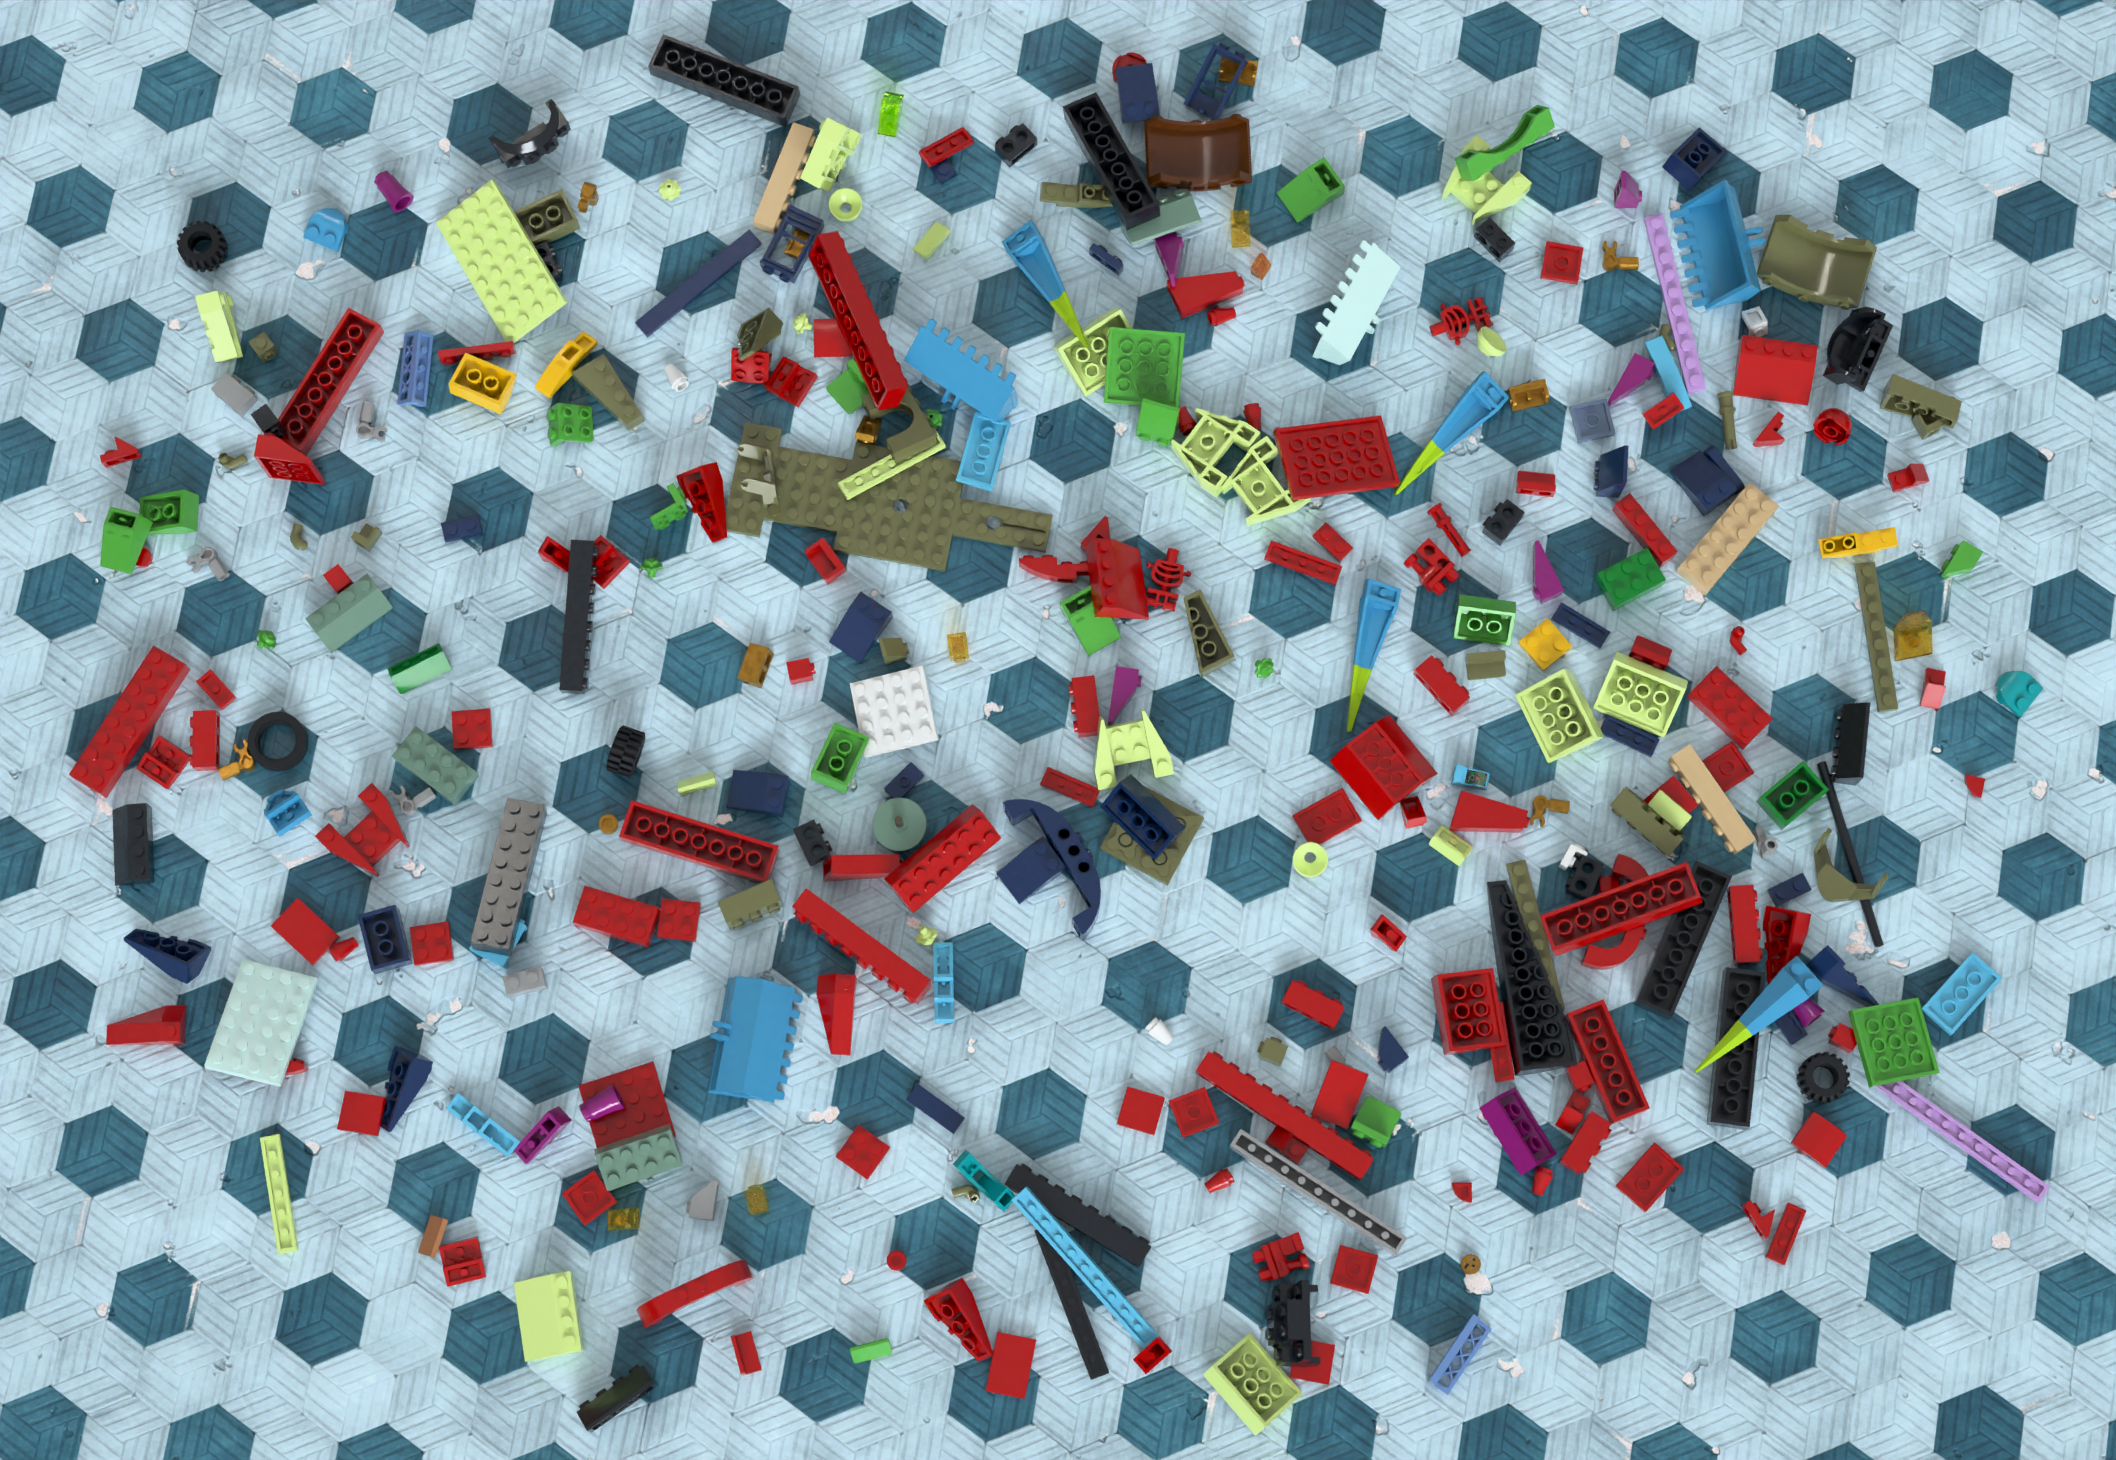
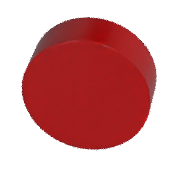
[136,548,153,568]
[887,1250,907,1271]

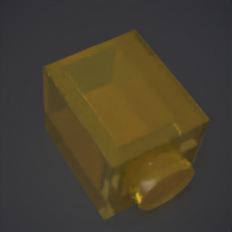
[947,632,969,663]
[744,1184,770,1216]

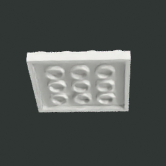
[850,665,939,758]

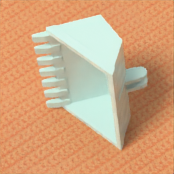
[1312,240,1400,365]

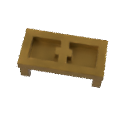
[1218,57,1258,86]
[1507,379,1549,412]
[737,643,774,689]

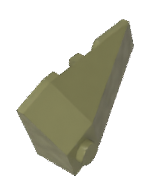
[737,308,783,361]

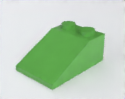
[1136,398,1180,447]
[139,490,199,535]
[811,723,870,794]

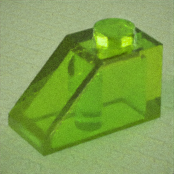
[878,91,904,137]

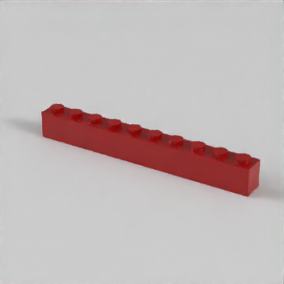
[1195,1051,1374,1181]

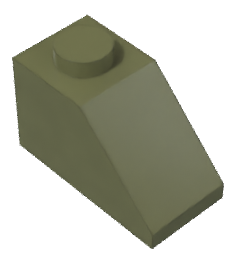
[879,638,909,666]

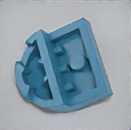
[303,208,349,252]
[264,789,312,837]

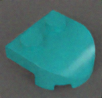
[1995,671,2043,717]

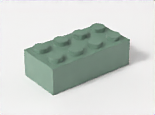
[392,726,479,806]
[595,1124,683,1191]

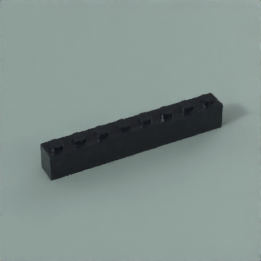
[559,540,599,694]
[1004,1163,1152,1268]

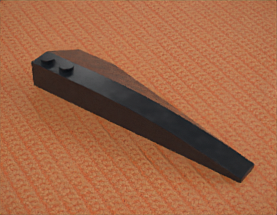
[1486,880,1578,1076]

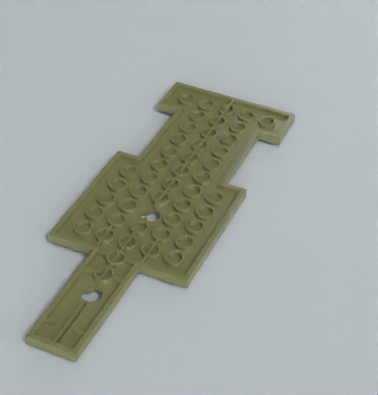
[725,422,1053,572]

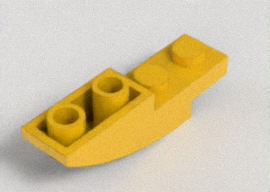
[535,331,598,399]
[1818,527,1898,558]

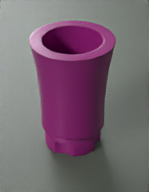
[374,171,414,213]
[1792,997,1825,1028]
[579,1084,625,1122]

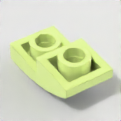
[1648,790,1692,831]

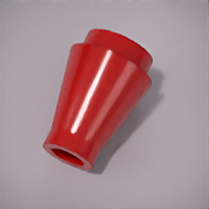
[1207,307,1236,326]
[1243,403,1262,431]
[1178,406,1197,436]
[328,937,359,962]
[1532,1165,1553,1196]
[1204,1168,1235,1193]

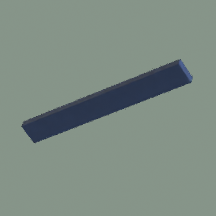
[635,229,762,338]

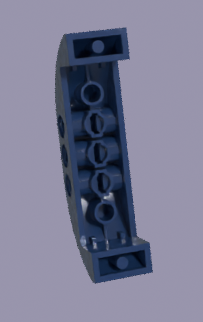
[1003,799,1101,941]

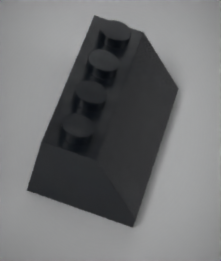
[1830,702,1871,786]
[112,803,155,886]
[577,1365,658,1432]

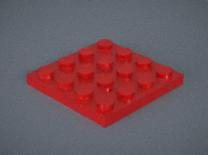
[578,1061,676,1148]

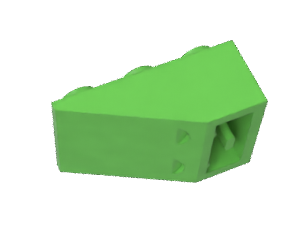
[1277,157,1345,223]
[100,507,153,575]
[1060,585,1121,656]

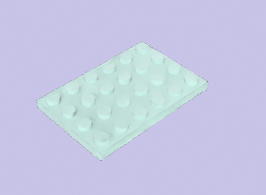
[204,959,318,1087]

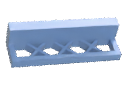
[397,330,434,407]
[1428,1314,1492,1395]

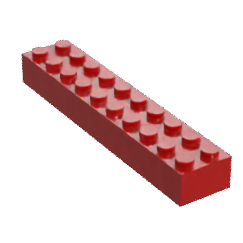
[808,231,908,411]

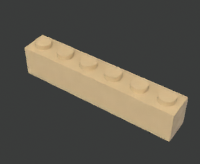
[753,122,817,235]
[1668,744,1756,855]

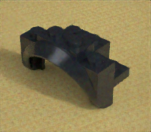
[488,99,571,168]
[1823,307,1893,392]
[1265,1280,1320,1367]

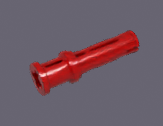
[1427,503,1471,557]

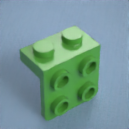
[826,359,869,414]
[546,403,594,446]
[650,483,688,530]
[1350,1096,1401,1148]

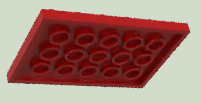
[1274,415,1400,501]

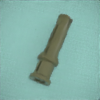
[1717,391,1738,450]

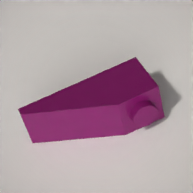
[1614,171,1642,208]
[1154,231,1184,287]
[1608,353,1655,407]
[1532,540,1564,604]
[1108,666,1142,726]
[513,1106,572,1164]

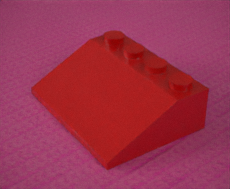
[1733,335,1818,406]
[254,433,326,485]
[1086,538,1149,619]
[1431,968,1506,1055]

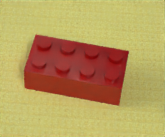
[1687,666,1773,750]
[573,886,660,948]

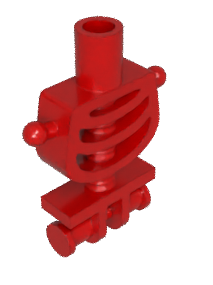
[1429,297,1494,345]
[1146,548,1191,612]

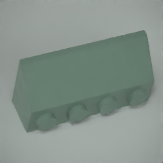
[1117,189,1202,246]
[305,573,393,653]

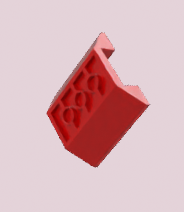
[1329,715,1438,820]

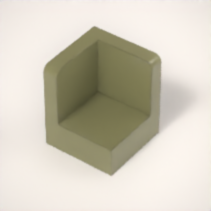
[1912,413,1943,440]
[351,523,382,552]

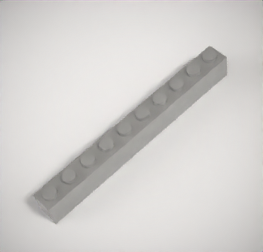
[1229,1129,1407,1256]

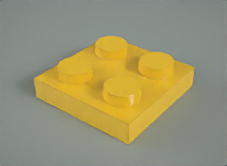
[1518,618,1573,671]

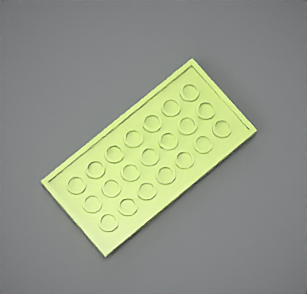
[436,179,568,343]

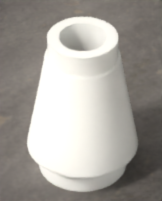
[664,364,689,392]
[1145,1017,1174,1046]

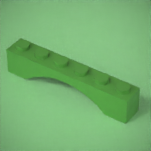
[1455,105,1555,181]

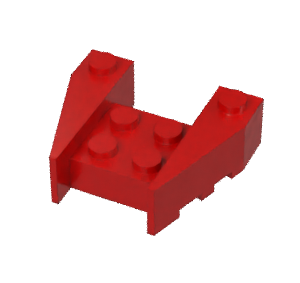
[315,783,410,877]

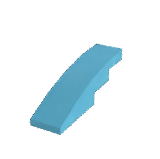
[1644,335,1692,411]
[933,942,954,1023]
[446,1093,520,1157]

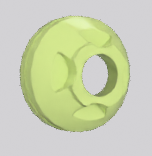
[828,188,862,222]
[1477,327,1507,357]
[1293,842,1328,877]

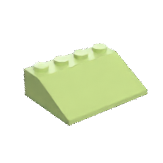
[1052,307,1132,397]
[1593,652,1688,738]
[1515,669,1604,763]
[514,1271,584,1362]
[1203,1333,1303,1435]

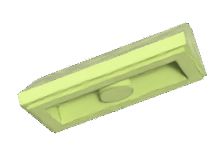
[912,222,950,261]
[677,772,717,796]
[1429,825,1473,866]

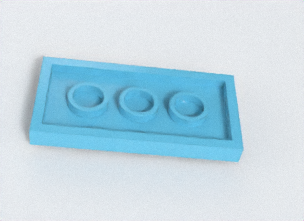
[956,412,1011,492]
[1922,952,2002,1036]

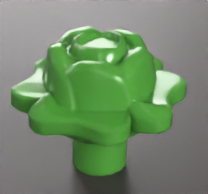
[925,409,943,430]
[640,558,663,578]
[257,630,277,649]
[1255,658,1274,678]

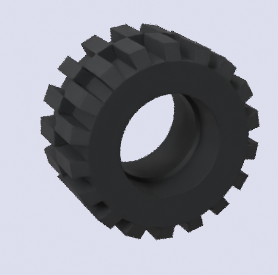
[177,221,228,272]
[606,725,646,778]
[1796,1052,1850,1104]

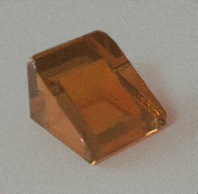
[1250,253,1271,280]

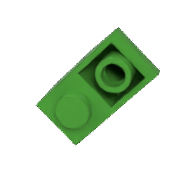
[1941,540,1983,578]

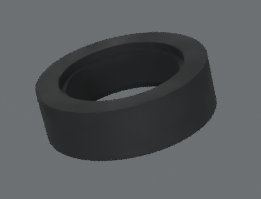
[247,712,308,772]

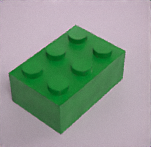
[1595,547,1666,611]
[1756,761,1829,830]

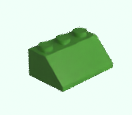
[1453,594,1516,646]

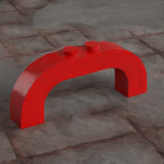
[1581,854,1649,970]
[637,1260,754,1329]

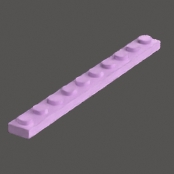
[1644,214,1706,394]
[1875,1081,2050,1203]

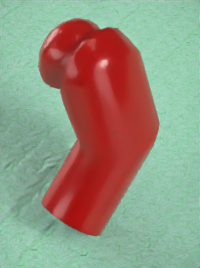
[1729,626,1747,655]

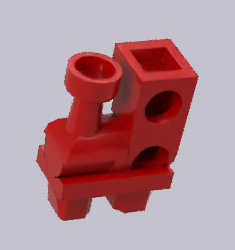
[1403,538,1460,596]
[1251,1232,1310,1281]

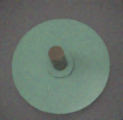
[872,798,927,851]

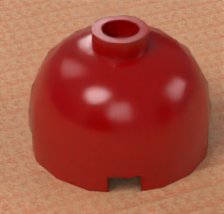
[1813,408,1852,445]

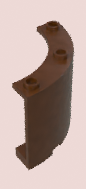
[1144,114,1252,191]

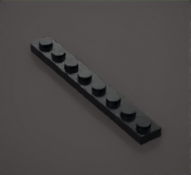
[1034,1229,1109,1380]

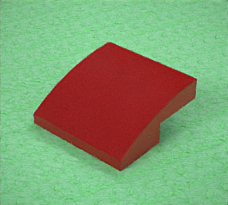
[814,319,852,358]
[764,356,818,408]
[593,535,630,589]
[136,736,190,789]
[1644,776,1698,813]
[337,1091,386,1136]
[1791,1111,1847,1168]
[439,1236,486,1287]

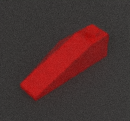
[816,974,857,1056]
[106,1005,187,1045]

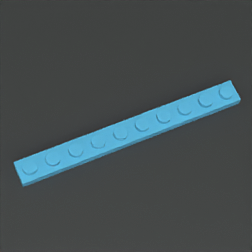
[1011,1186,1159,1349]

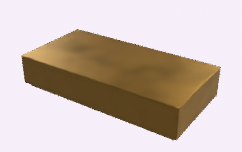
[784,228,810,259]

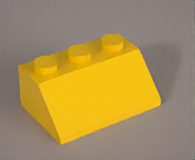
[448,353,517,415]

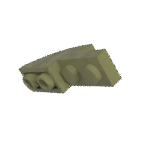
[1040,182,1113,208]

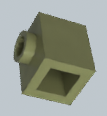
[249,331,279,363]
[1257,1037,1288,1067]

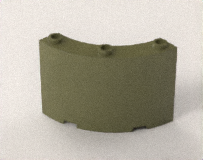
[1757,215,1877,310]

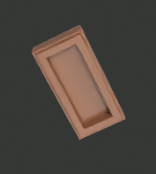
[418,1215,448,1258]

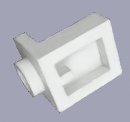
[1742,306,1768,337]
[1558,844,1588,871]

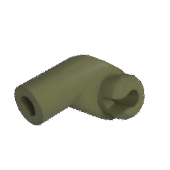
[1659,324,1676,351]
[218,453,248,469]
[290,523,308,551]
[951,1185,980,1203]

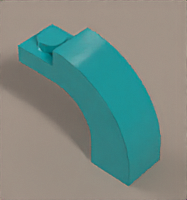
[953,1150,1015,1212]

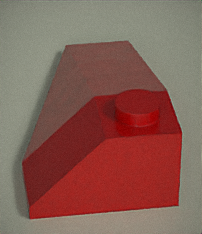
[676,462,727,543]
[1763,906,1811,984]
[923,1278,994,1362]

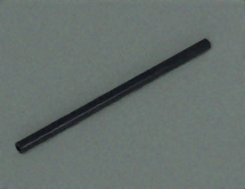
[1817,761,1884,948]

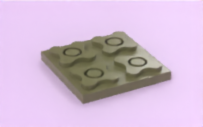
[1100,786,1204,886]

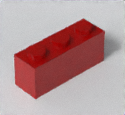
[1413,655,1470,716]
[1068,675,1100,738]
[189,710,220,771]
[1281,980,1345,1030]
[1559,1111,1612,1175]

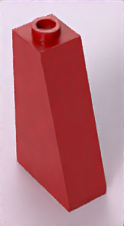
[1166,271,1245,319]
[1449,790,1530,833]
[823,854,902,882]

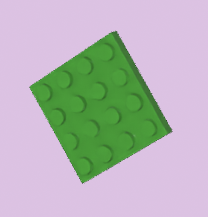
[1104,327,1185,408]
[1848,997,1940,1088]

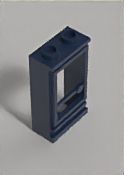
[1184,43,1249,120]
[760,205,824,283]

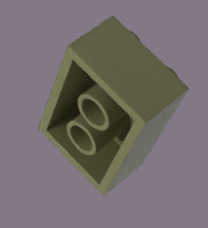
[514,189,580,246]
[718,879,783,930]

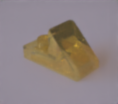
[1229,209,1251,248]
[608,1208,639,1231]

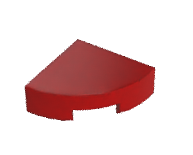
[1965,774,1985,798]
[1451,1182,1472,1203]

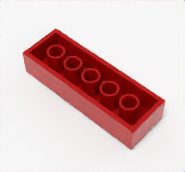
[884,804,1001,913]
[1565,999,1650,1125]

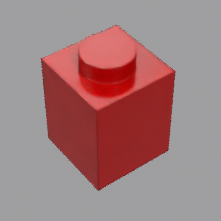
[323,564,353,594]
[786,658,816,685]
[1828,1023,1857,1053]
[1565,1060,1594,1093]

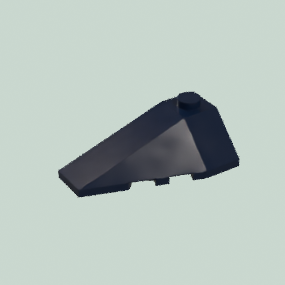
[124,929,211,984]
[1806,945,1879,1007]
[380,1046,433,1132]

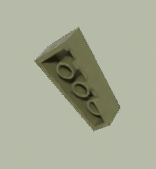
[572,354,644,431]
[1879,374,1962,429]
[1183,590,1236,677]
[1610,786,1686,857]

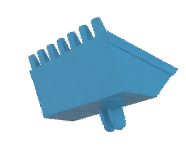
[1670,180,1766,310]
[904,319,1018,423]
[707,976,803,1103]

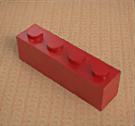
[1612,493,1678,568]
[1727,885,1763,966]

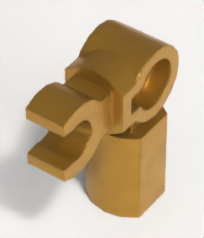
[577,182,599,213]
[1602,241,1639,272]
[218,740,256,781]
[1530,795,1570,827]

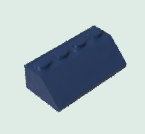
[1100,774,1186,860]

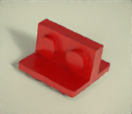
[731,348,772,384]
[1629,635,1672,671]

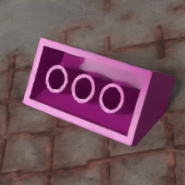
[1479,1087,1557,1175]

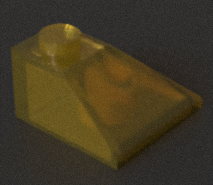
[1893,610,1933,661]

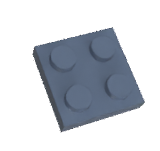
[1569,398,1616,443]

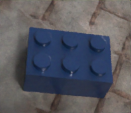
[357,905,413,974]

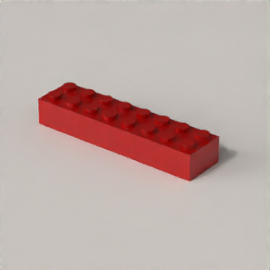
[278,307,384,456]
[69,645,191,798]
[619,800,780,884]
[1540,862,1703,957]
[792,888,932,1004]

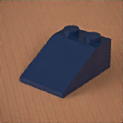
[1115,63,1160,123]
[1662,127,1727,191]
[1593,445,1629,498]
[1670,451,1738,517]
[829,591,893,663]
[726,770,790,818]
[996,836,1066,905]

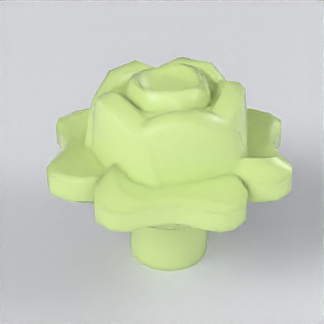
[658,179,681,201]
[793,313,813,334]
[915,925,937,945]

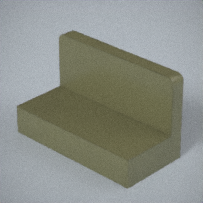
[1465,650,1506,680]

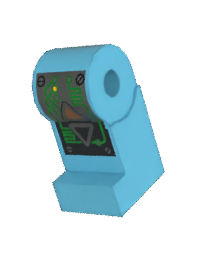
[1451,764,1490,790]

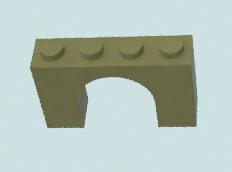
[862,384,938,463]

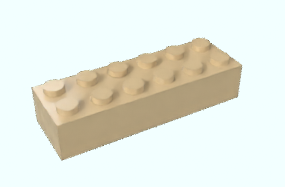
[1676,482,1779,596]

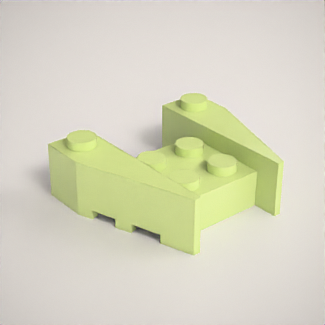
[801,117,862,192]
[1442,135,1532,225]
[195,291,243,362]
[1171,408,1261,498]
[1222,436,1311,526]
[1093,708,1174,790]

